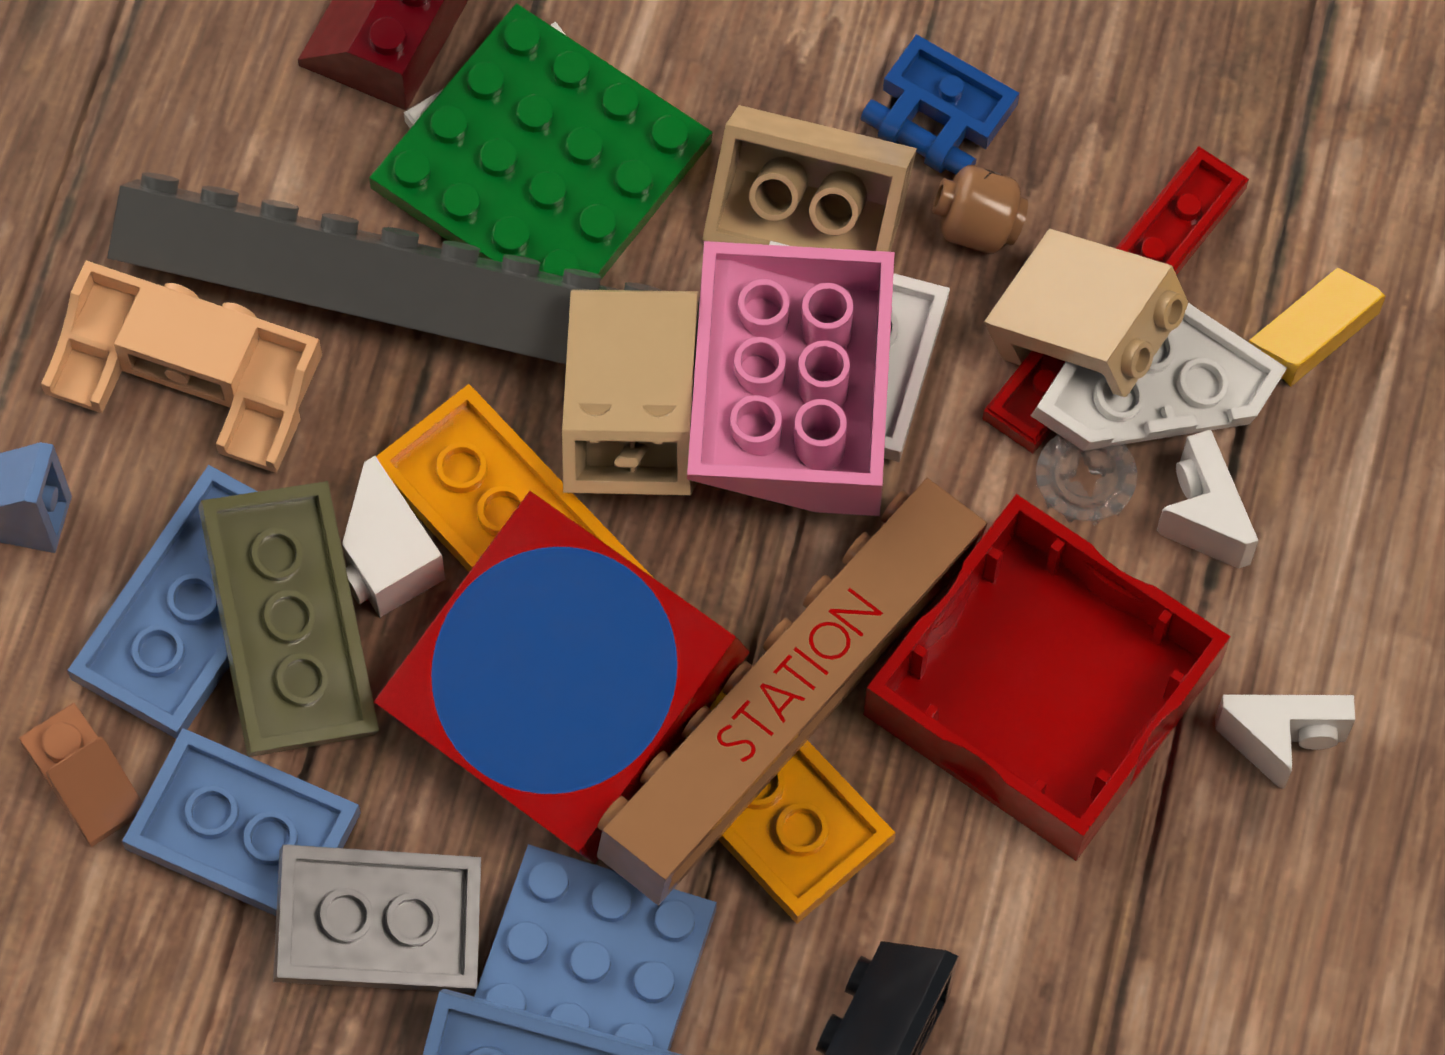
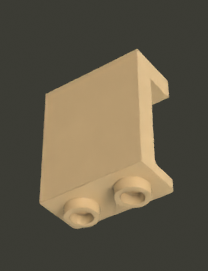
[984,228,1188,397]

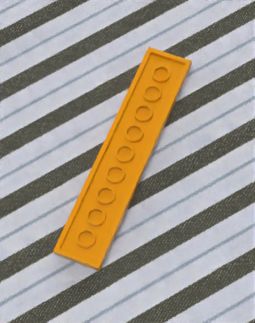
[376,384,896,924]

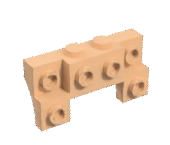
[41,260,322,473]

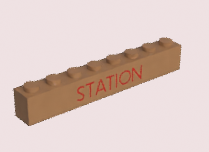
[596,477,987,906]

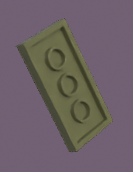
[198,481,379,757]

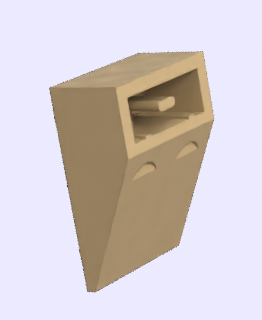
[562,290,699,495]

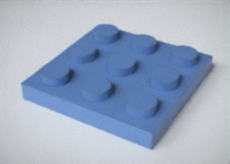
[474,844,717,1051]

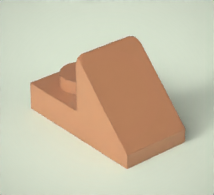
[19,703,143,847]

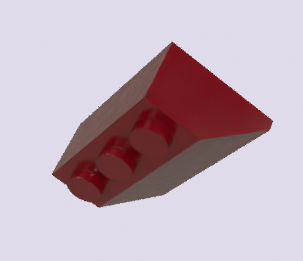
[298,0,468,111]

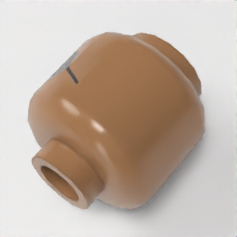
[932,165,1028,254]

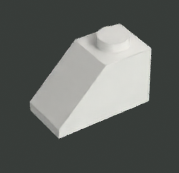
[342,456,445,618]

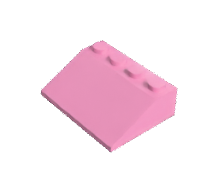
[687,241,895,516]

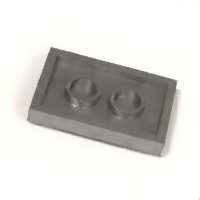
[273,845,481,993]

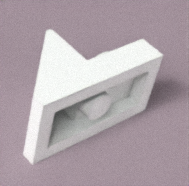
[1157,429,1259,569]
[1215,695,1355,789]

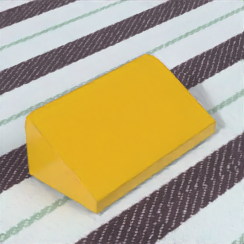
[1248,268,1386,387]

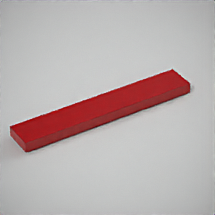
[982,146,1249,454]

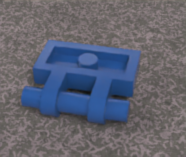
[860,34,1020,175]

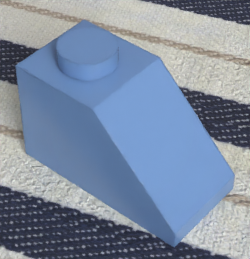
[0,442,72,553]

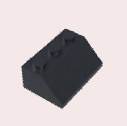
[816,941,959,1055]

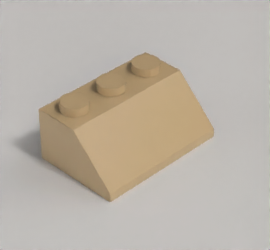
[702,105,917,252]

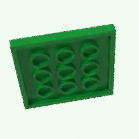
[369,3,713,279]

